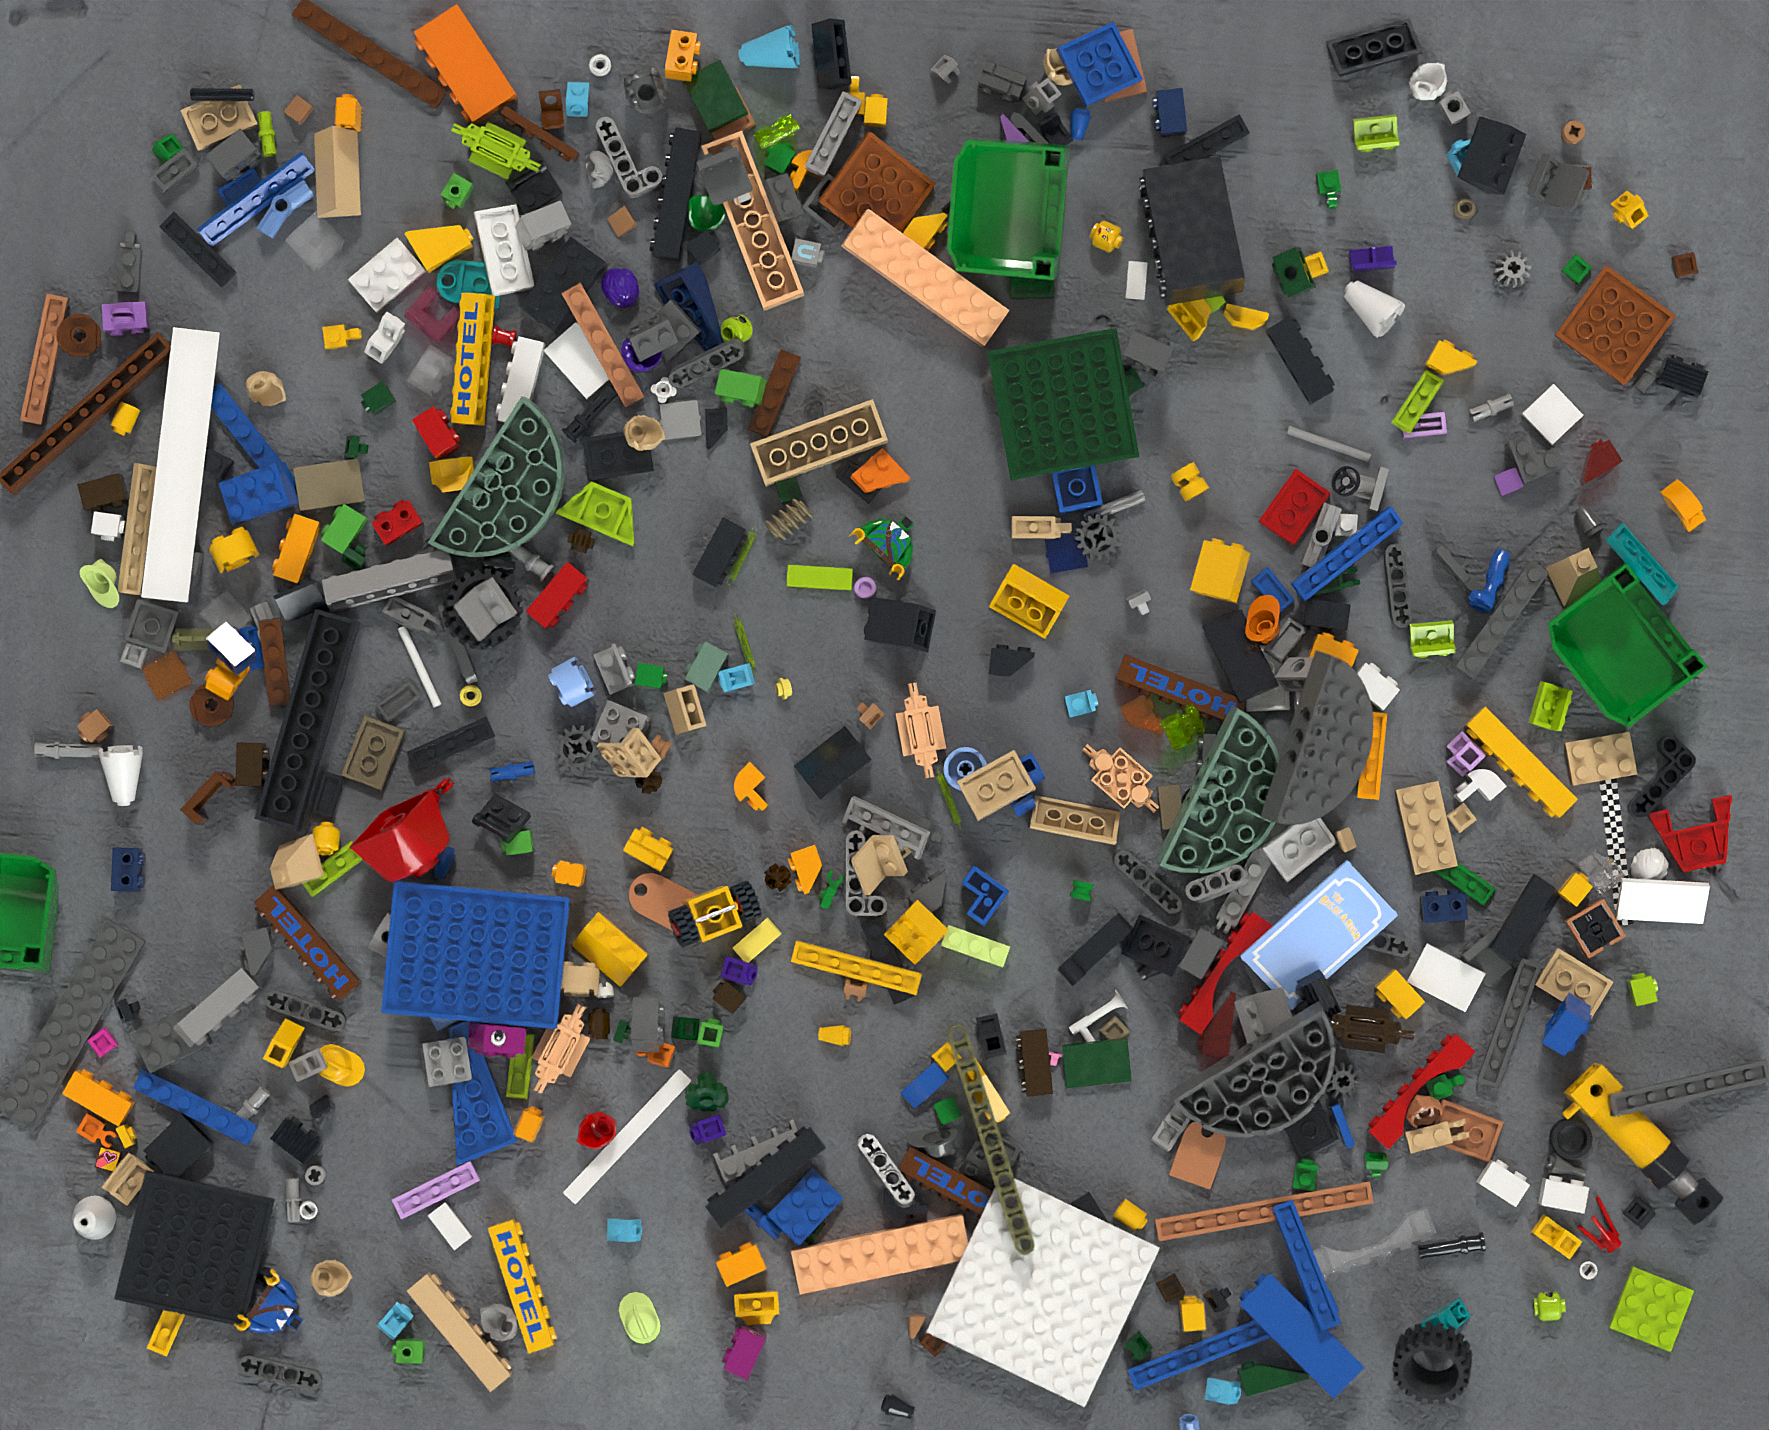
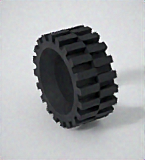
[442,569,523,649]
[1392,1322,1473,1404]

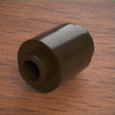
[588,1008,610,1040]

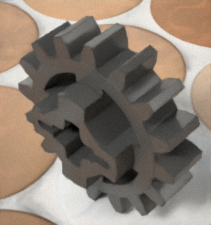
[1074,513,1122,560]
[555,725,601,772]

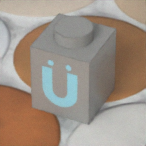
[791,238,825,268]

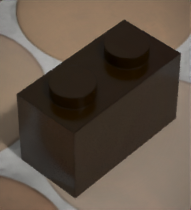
[77,473,129,514]
[235,742,269,787]

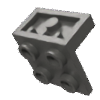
[959,1133,1021,1190]

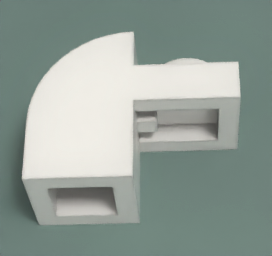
[364,312,405,364]
[1454,769,1507,802]

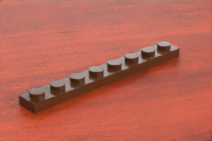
[291,0,448,110]

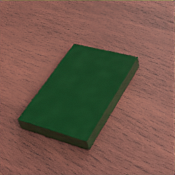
[683,60,749,133]
[1062,1038,1132,1088]

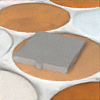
[659,400,702,440]

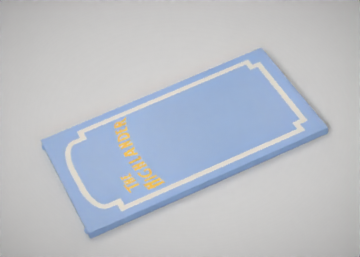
[1240,860,1398,1011]

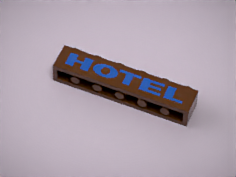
[1115,654,1247,725]
[254,885,362,1000]
[898,1145,993,1219]

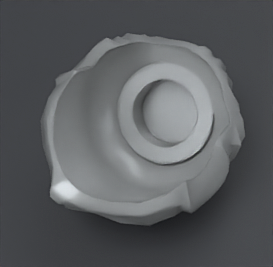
[585,151,613,189]
[480,1304,518,1341]

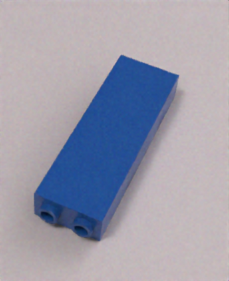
[1239,1273,1365,1399]

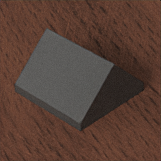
[801,173,843,234]

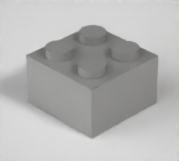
[515,200,571,251]

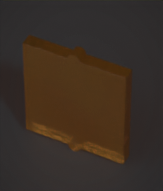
[142,651,192,700]

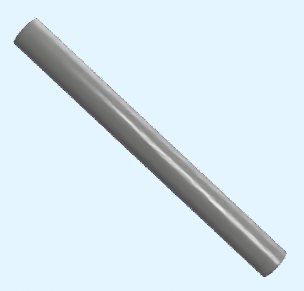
[1286,426,1371,462]

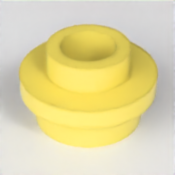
[775,678,792,700]
[460,685,482,707]

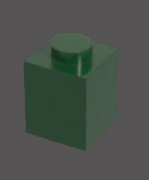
[361,381,396,415]

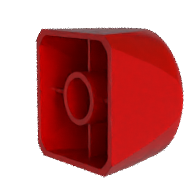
[349,789,451,882]

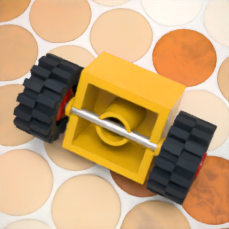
[668,881,762,948]

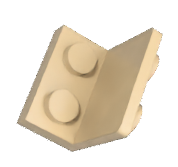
[597,728,661,777]
[851,835,908,895]

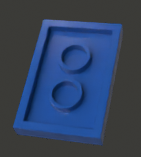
[767,1168,844,1246]

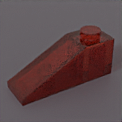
[1197,992,1236,1057]

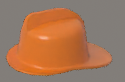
[1245,595,1280,645]

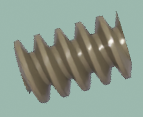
[764,499,813,544]

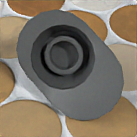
[906,1127,958,1158]

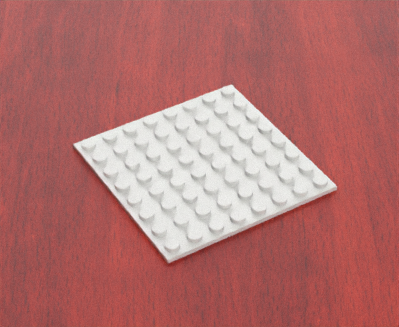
[926,1175,1160,1407]

